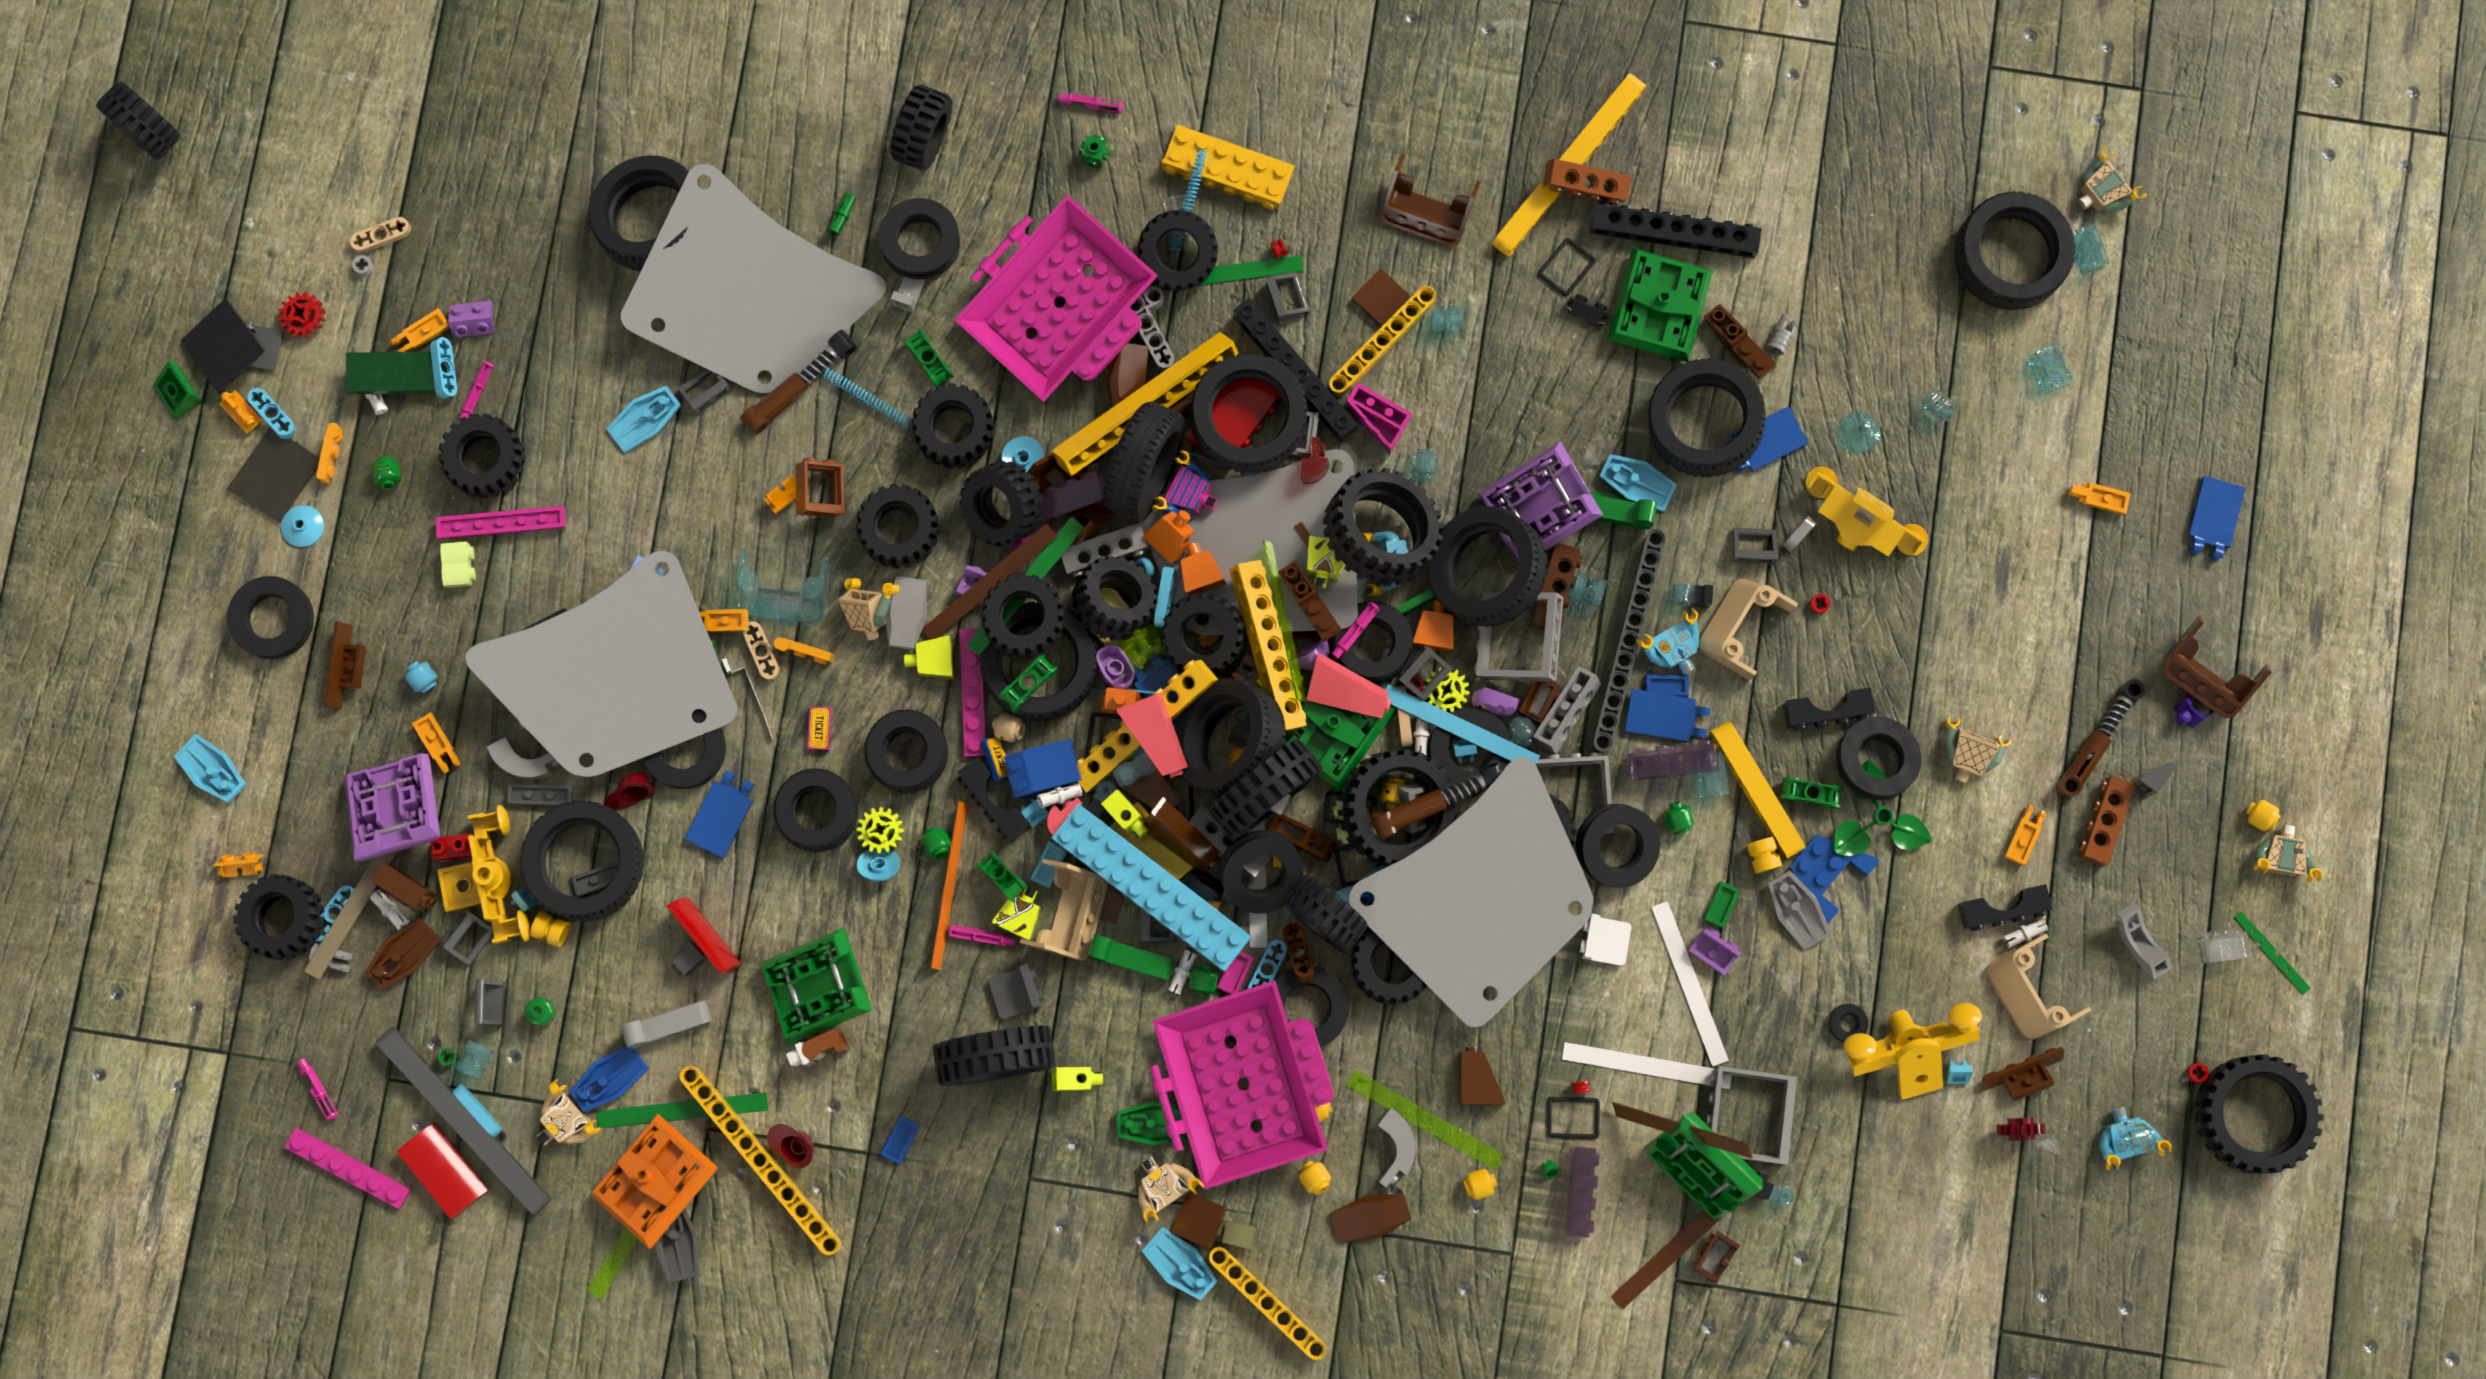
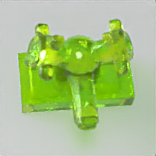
[1116,623,1166,669]

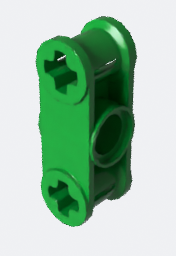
[903,328,954,389]
[998,654,1058,712]
[1779,777,1844,809]
[975,850,1028,903]

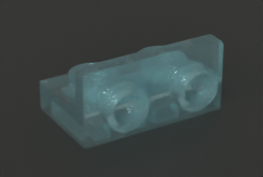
[2027,345,2074,395]

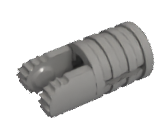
[1767,313,1799,355]
[309,943,353,972]

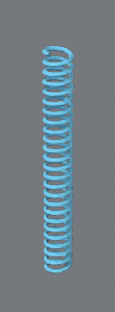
[1169,150,1208,251]
[822,367,911,429]

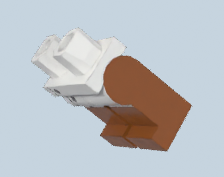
[786,1028,850,1067]

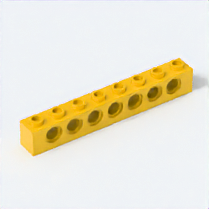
[1229,560,1306,732]
[1077,660,1218,793]

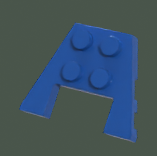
[1789,834,1880,924]

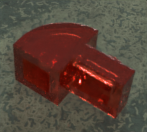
[1301,437,1330,484]

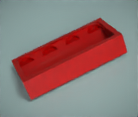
[667,897,742,975]
[396,1123,489,1219]

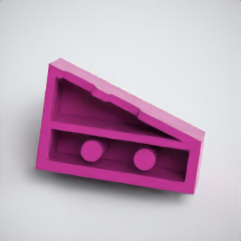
[1346,382,1412,455]

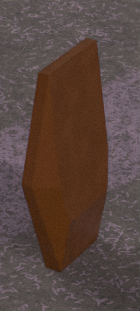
[1108,343,1148,408]
[364,917,441,991]
[1330,1194,1412,1243]

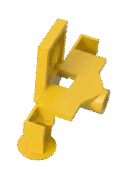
[1806,467,1928,557]
[437,805,531,944]
[1843,1003,1982,1100]

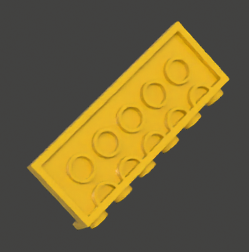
[1161,125,1295,209]

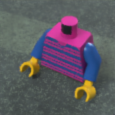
[1152,451,1218,517]

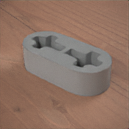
[1783,516,1817,552]

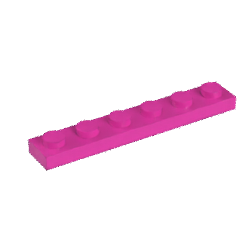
[436,506,566,540]
[959,629,986,758]
[284,1128,412,1209]

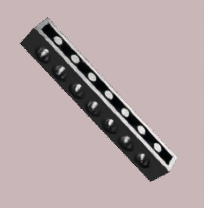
[1590,202,1762,258]
[1233,298,1358,443]

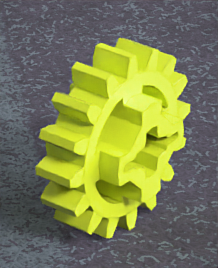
[1423,668,1470,713]
[857,807,904,855]

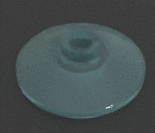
[1838,412,1880,454]

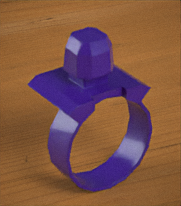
[2174,693,2214,728]

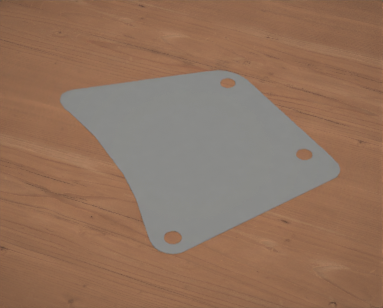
[621,164,887,393]
[1139,449,1358,636]
[465,551,737,777]
[1349,756,1593,1027]

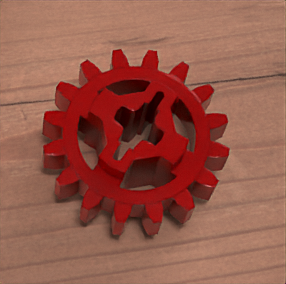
[278,292,326,338]

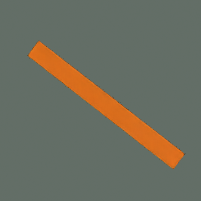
[931,801,968,970]

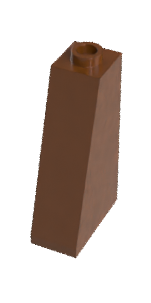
[1143,797,1220,874]

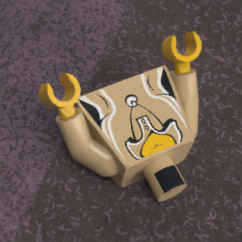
[537,1079,601,1146]
[1138,1157,1204,1225]

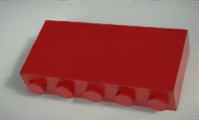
[1185,379,1282,470]

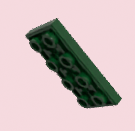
[346,352,435,394]

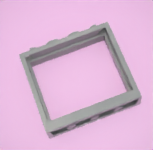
[1474,592,1563,682]
[1536,752,1614,835]
[1705,1066,1797,1165]

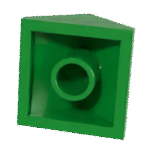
[153,360,203,419]

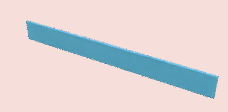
[1385,684,1540,764]

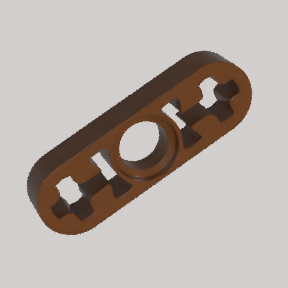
[1283,923,1314,982]

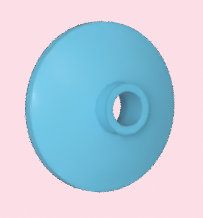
[1002,436,1044,472]
[281,505,324,547]
[857,849,900,881]

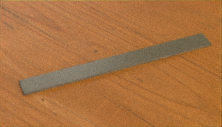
[304,851,398,980]

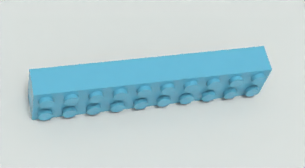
[1052,803,1251,973]

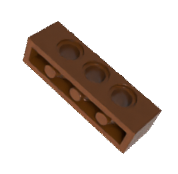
[1530,543,1583,630]

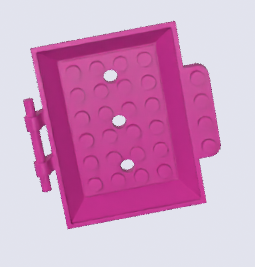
[955,194,1158,402]
[1149,980,1334,1189]

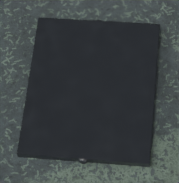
[180,298,265,394]

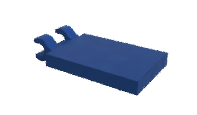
[1724,406,1809,473]
[2187,476,2246,561]
[1133,650,1188,729]
[1624,689,1710,741]
[685,770,755,858]

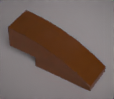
[1267,814,1338,863]

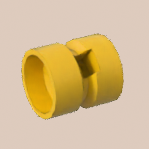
[1747,837,1782,874]
[530,910,571,948]

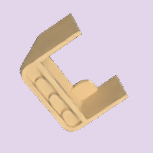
[1699,579,1798,681]
[1020,859,1108,961]
[1986,933,2092,1040]

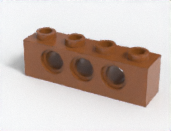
[1543,159,1632,205]
[2078,775,2136,867]

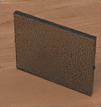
[227,427,320,523]

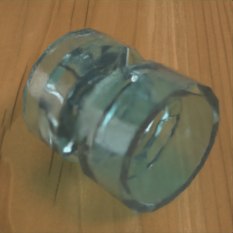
[1431,305,1463,334]
[1571,572,1607,607]
[455,1040,494,1079]

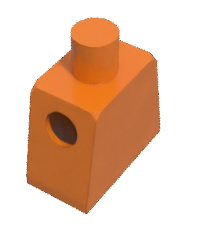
[1143,510,1194,564]
[1181,543,1227,596]
[1413,600,1454,653]
[1100,688,1143,715]

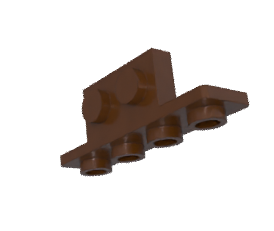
[324,622,366,709]
[1982,1047,2065,1101]

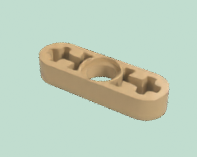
[350,217,411,253]
[743,621,780,681]
[1394,685,1412,748]

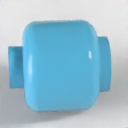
[405,661,438,693]

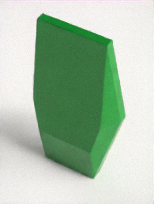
[1116,1101,1188,1146]

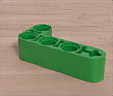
[1576,494,1657,529]
[1087,934,1175,981]

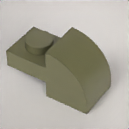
[1214,1220,1256,1249]

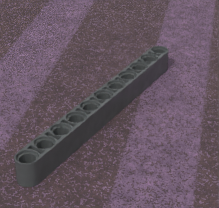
[1591,529,1666,754]
[375,1026,551,1215]

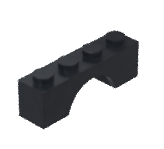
[1783,687,1876,731]
[957,756,1031,842]
[1957,884,2053,932]

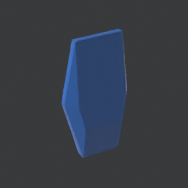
[569,1046,649,1113]

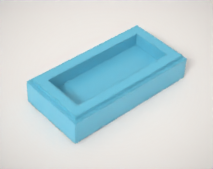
[1030,841,1068,889]

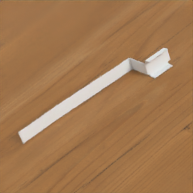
[722,657,773,740]

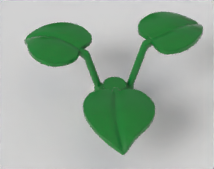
[1834,760,1932,856]

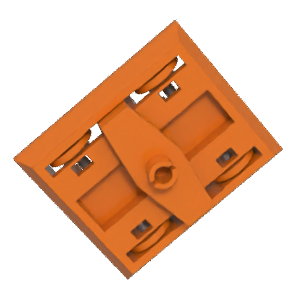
[590,1114,718,1249]

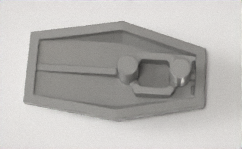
[886,576,927,650]
[1768,870,1832,950]

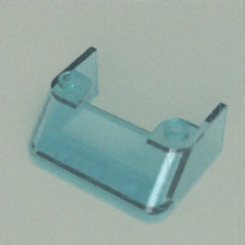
[737,548,831,625]

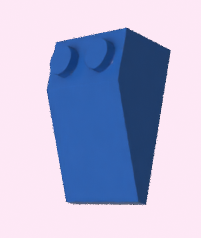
[1004,739,1082,799]

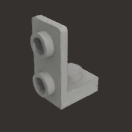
[891,277,926,313]

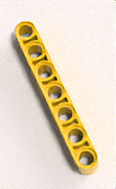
[1329,286,1436,398]
[1709,721,1805,859]
[1209,1247,1326,1360]

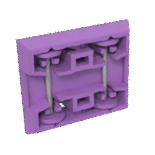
[1478,441,1603,563]
[345,754,440,861]

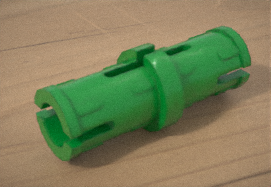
[827,193,857,236]

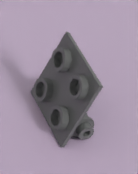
[245,322,283,371]

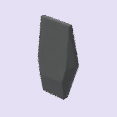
[654,1206,700,1284]

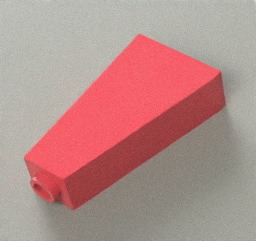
[1307,654,1391,718]
[1117,693,1188,778]

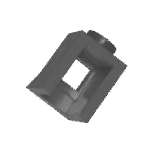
[671,939,707,976]

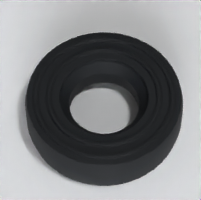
[1186,870,1224,901]
[1828,1004,1869,1042]

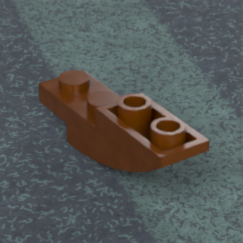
[1704,304,1776,380]
[1278,560,1342,642]

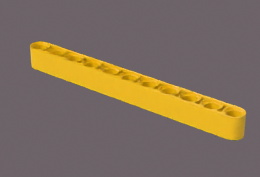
[1492,73,1647,257]
[680,1066,842,1255]

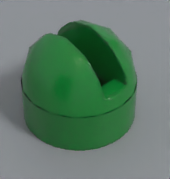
[438,1048,456,1065]
[1540,1160,1560,1179]

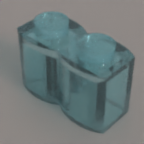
[1113,752,1158,789]

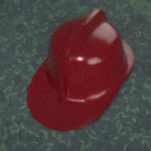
[605,772,655,810]
[767,1124,814,1169]

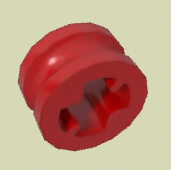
[1270,238,1288,260]
[1810,594,1830,614]
[1405,675,1424,696]
[2186,1063,2209,1083]
[1570,1081,1591,1094]

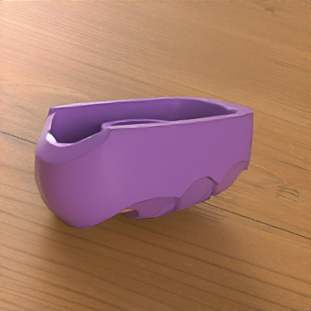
[1295,639,1332,671]
[1096,644,1135,689]
[1472,687,1520,716]

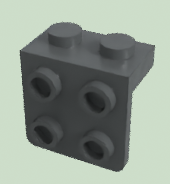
[989,963,1044,1019]

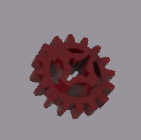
[1996,1118,2046,1141]

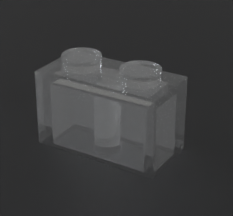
[2197,928,2251,964]

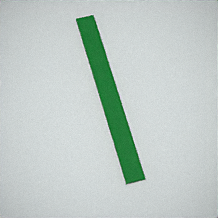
[1149,255,1304,290]
[966,517,1085,656]
[596,1093,768,1128]

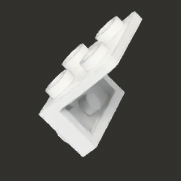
[1579,914,1631,966]

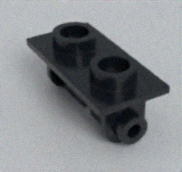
[1566,294,1610,326]

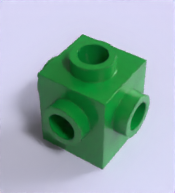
[1079,135,1111,168]

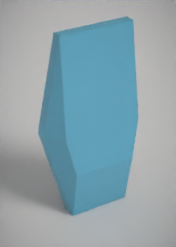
[607,386,682,453]
[1598,454,1677,512]
[174,733,246,803]
[1142,1227,1218,1300]

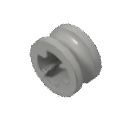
[352,255,373,276]

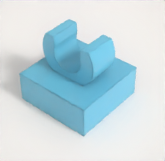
[1452,739,1477,763]
[1021,798,1049,828]
[511,887,540,912]
[1946,1059,1973,1084]

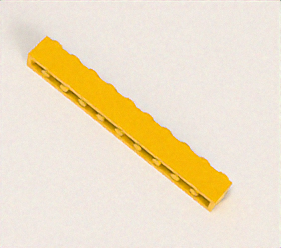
[1052,332,1239,476]

